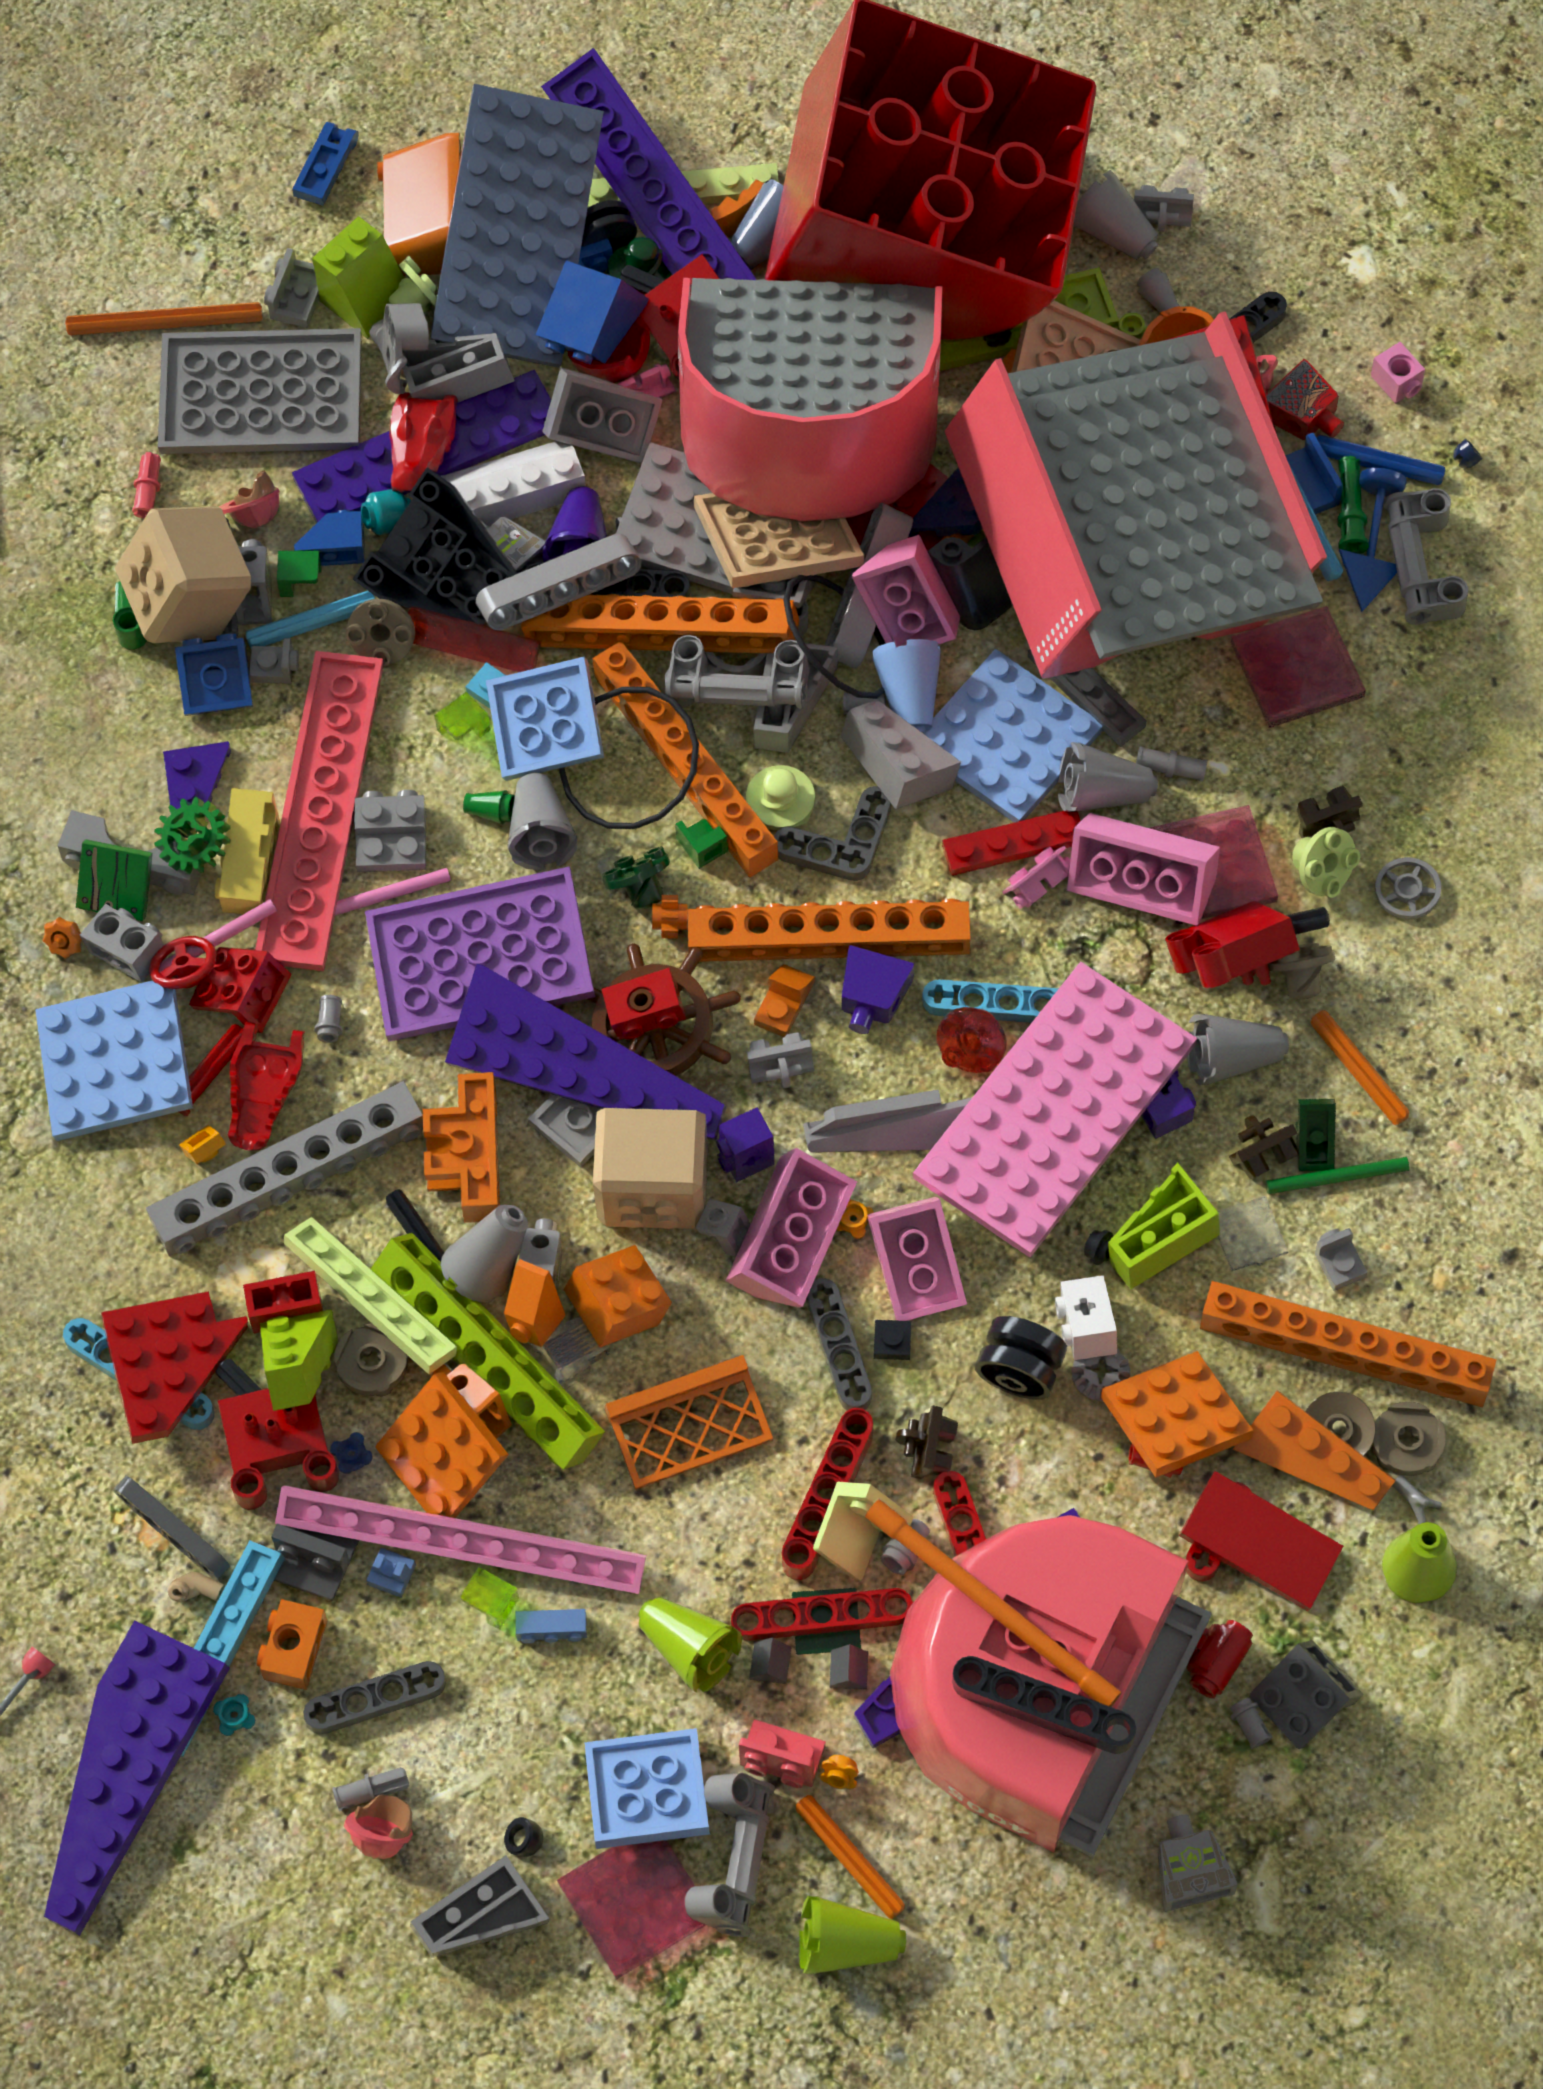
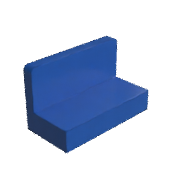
[1285,433,1343,515]

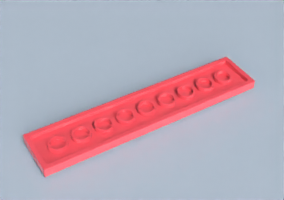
[255,651,384,971]

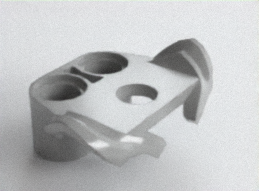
[369,303,429,394]

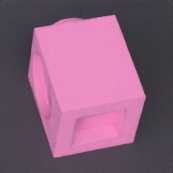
[1371,342,1425,404]

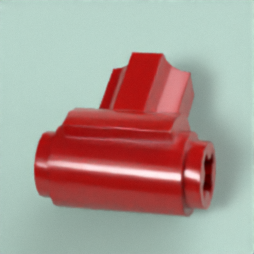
[1186,1620,1253,1699]

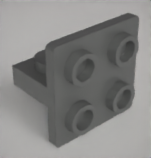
[271,1524,359,1601]

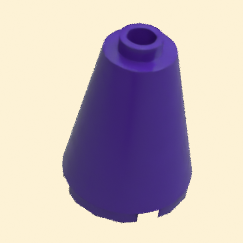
[543,486,607,563]

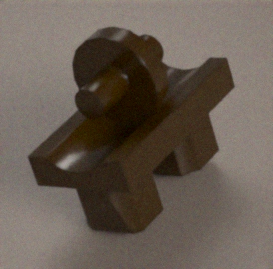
[1297,785,1363,838]
[1229,1115,1299,1179]
[895,1405,958,1479]

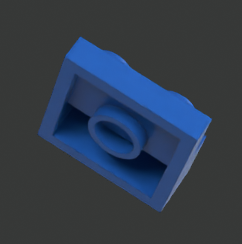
[175,634,253,716]

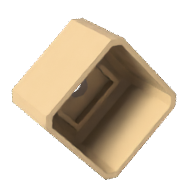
[115,506,251,643]
[593,1108,708,1229]

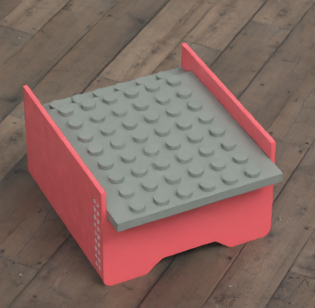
[944,311,1327,679]

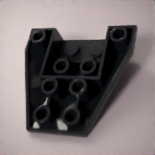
[353,467,518,630]

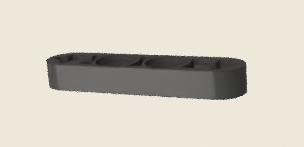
[807,1278,872,1411]
[113,1476,230,1580]
[303,1661,446,1734]

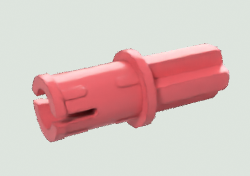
[132,452,161,518]

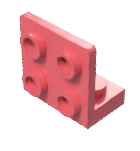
[739,1719,826,1788]

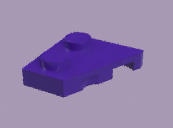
[163,741,231,809]

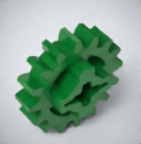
[154,797,231,875]

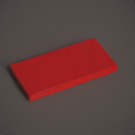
[1179,1471,1344,1611]

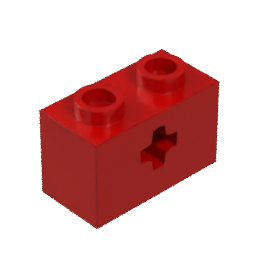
[243,1270,324,1334]

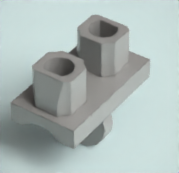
[1134,185,1194,232]
[747,1032,814,1089]

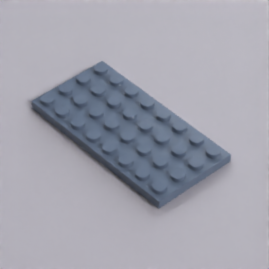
[430,84,604,368]

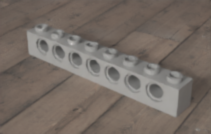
[146,1081,423,1256]

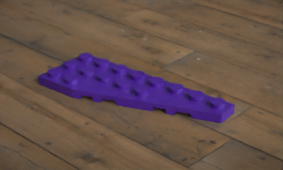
[44,1620,230,1936]

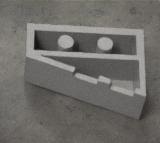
[402,333,514,402]
[754,643,838,753]
[841,700,961,809]
[410,1855,550,1958]

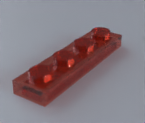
[408,606,542,672]

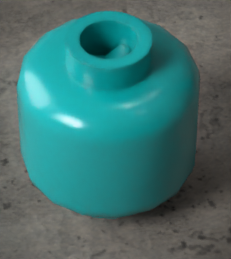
[361,489,411,535]

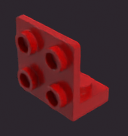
[189,947,292,1033]

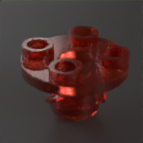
[937,1007,1007,1073]

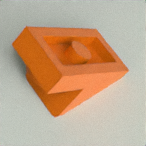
[754,964,816,1037]

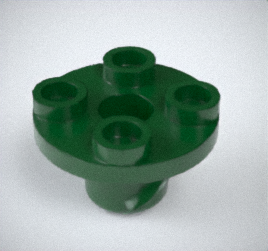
[607,237,672,295]
[602,846,670,909]

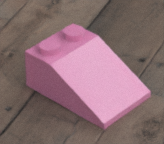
[867,1196,967,1321]

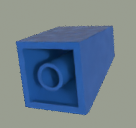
[536,260,649,364]

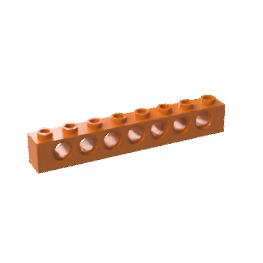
[521,594,800,654]
[593,641,778,878]
[688,898,970,962]
[1200,1281,1497,1408]

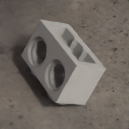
[80,904,164,982]

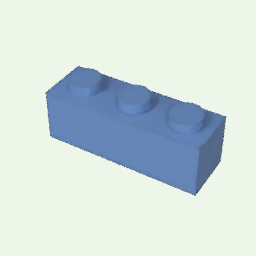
[515,1609,587,1643]

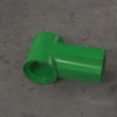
[112,581,147,650]

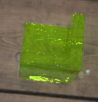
[434,691,490,740]
[461,1567,519,1630]

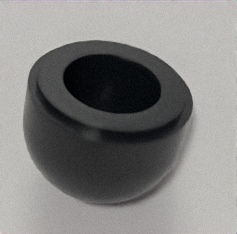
[504,1817,544,1857]

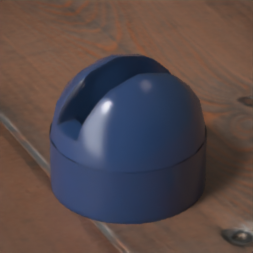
[1453,438,1483,468]

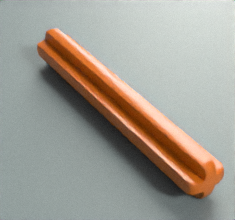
[1311,1010,1409,1125]
[796,1795,905,1919]

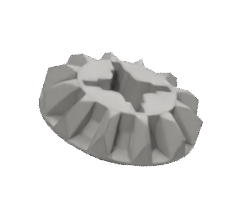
[1072,1348,1131,1401]

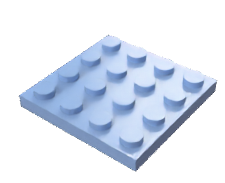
[925,649,1103,822]
[35,978,193,1141]

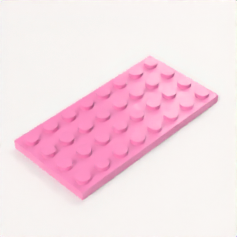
[913,961,1197,1258]

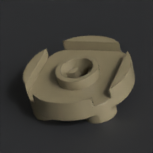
[334,1323,408,1397]
[1371,1402,1446,1476]

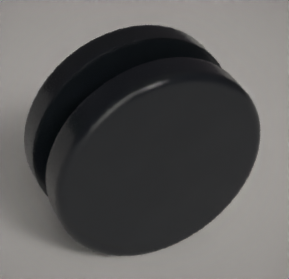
[581,200,637,253]

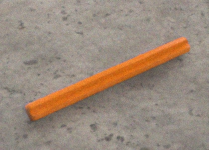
[65,302,263,335]

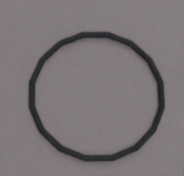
[783,575,886,699]
[558,687,699,829]

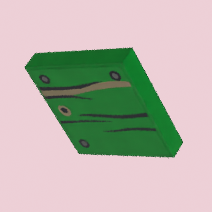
[76,839,153,921]

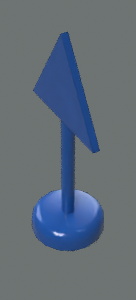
[1339,468,1407,612]

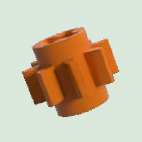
[652,895,687,938]

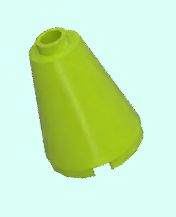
[1382,1522,1457,1603]
[638,1597,743,1692]
[798,1896,906,1974]

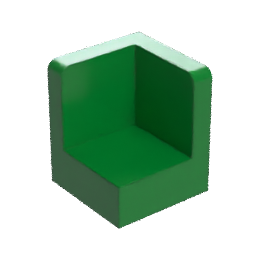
[277,551,322,597]
[675,819,728,869]

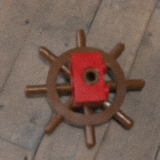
[587,943,741,1076]

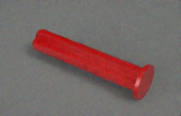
[179,1024,243,1116]

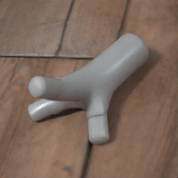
[1392,1475,1442,1524]

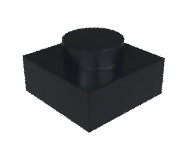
[874,1320,911,1360]

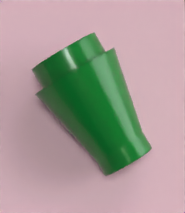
[463,790,515,825]

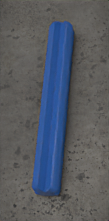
[1317,435,1445,485]

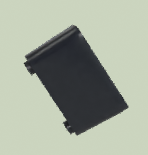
[928,537,1013,631]

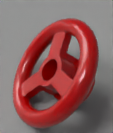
[149,936,217,989]

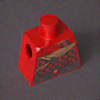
[1266,359,1344,440]

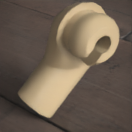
[168,1572,225,1602]

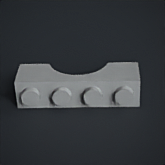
[58,810,205,895]

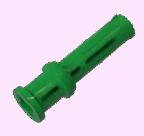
[1337,456,1369,554]

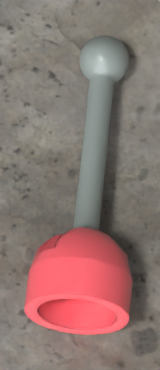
[0,1647,55,1716]

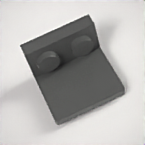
[1249,1640,1364,1749]

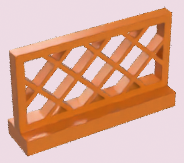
[605,1355,773,1490]

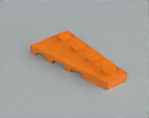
[1233,1390,1396,1510]

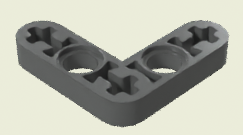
[774,786,891,881]

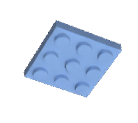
[486,657,604,781]
[584,1728,710,1849]

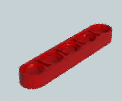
[731,1588,913,1641]

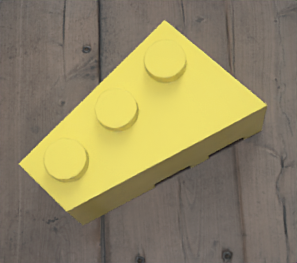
[215,788,281,914]

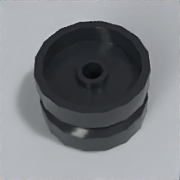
[975,1316,1067,1400]

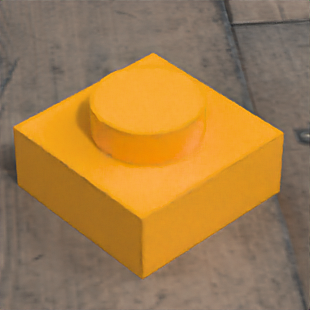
[179,1125,226,1164]

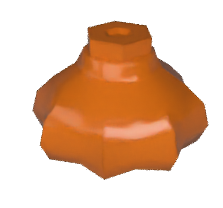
[42,917,82,959]

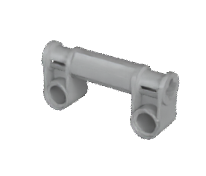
[1383,488,1468,625]
[665,635,810,709]
[685,1773,775,1937]

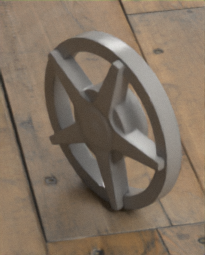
[1375,857,1441,920]

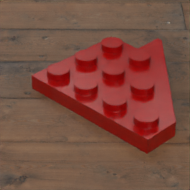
[101,1291,248,1444]

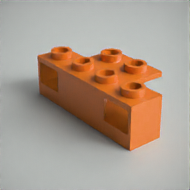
[423,1072,500,1223]

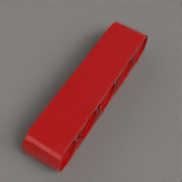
[781,1408,873,1580]

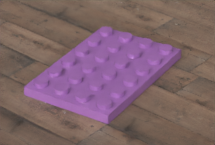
[365,866,595,1042]

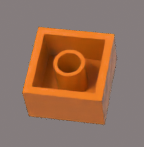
[563,1245,672,1348]

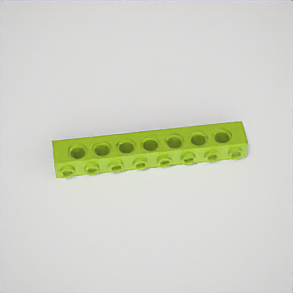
[370,1233,605,1470]

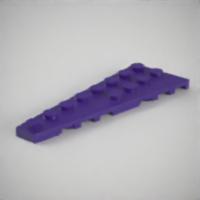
[445,964,727,1141]

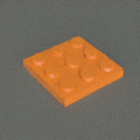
[1101,1351,1253,1478]
[375,1372,509,1518]

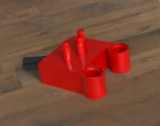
[620,254,720,381]
[1165,900,1330,988]
[215,1359,339,1510]

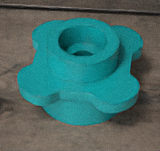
[213,1694,256,1736]

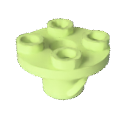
[389,256,438,312]
[746,765,815,830]
[1292,827,1360,898]

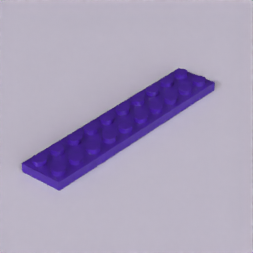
[541,48,757,280]

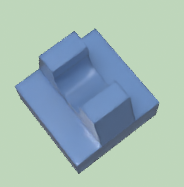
[366,1548,416,1598]

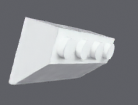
[441,441,586,526]

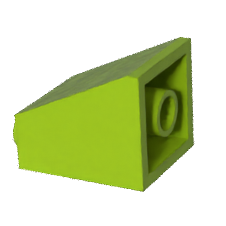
[312,216,404,339]

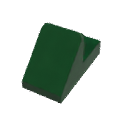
[1295,1099,1336,1171]

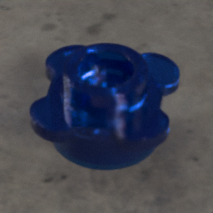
[330,1432,373,1474]

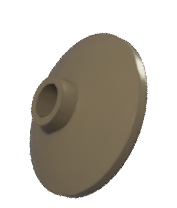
[1306,1391,1376,1455]

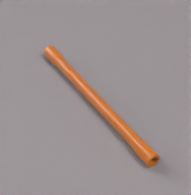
[865,1499,1122,1707]

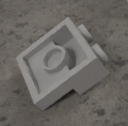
[355,790,426,872]

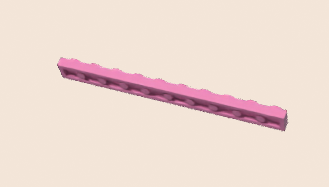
[275,1486,647,1594]

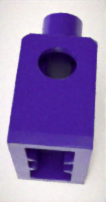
[842,945,914,1034]

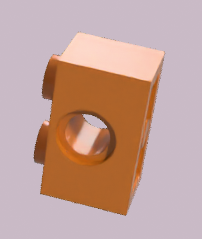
[257,1599,328,1690]

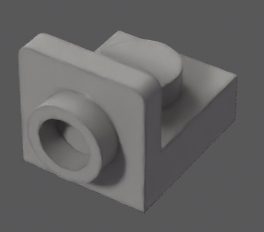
[249,638,299,684]
[696,1199,750,1257]
[1315,1228,1368,1291]

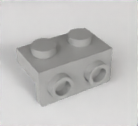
[264,248,319,328]

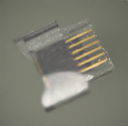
[529,1315,610,1390]

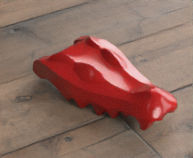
[389,392,458,493]
[228,1021,305,1150]

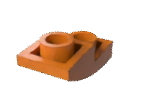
[710,179,764,238]

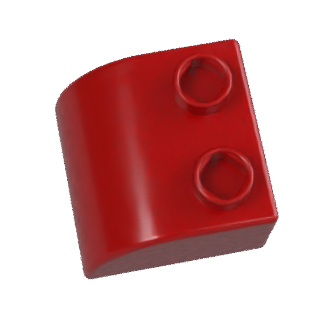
[765,0,1097,340]

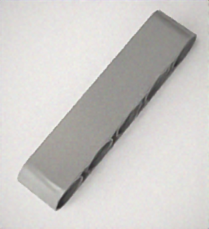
[824,503,913,669]
[476,534,641,630]

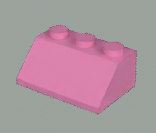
[852,535,960,647]

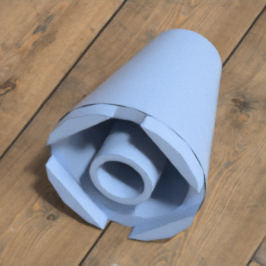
[873,639,941,735]

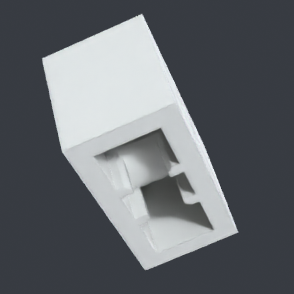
[1055,1275,1117,1360]

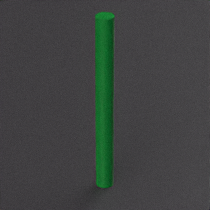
[1266,1157,1409,1194]

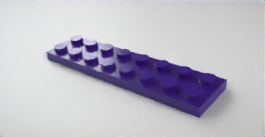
[292,369,551,523]

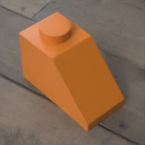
[504,1259,566,1347]

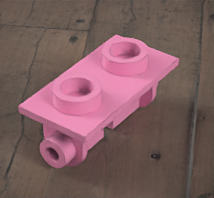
[618,363,676,398]
[1002,846,1070,909]

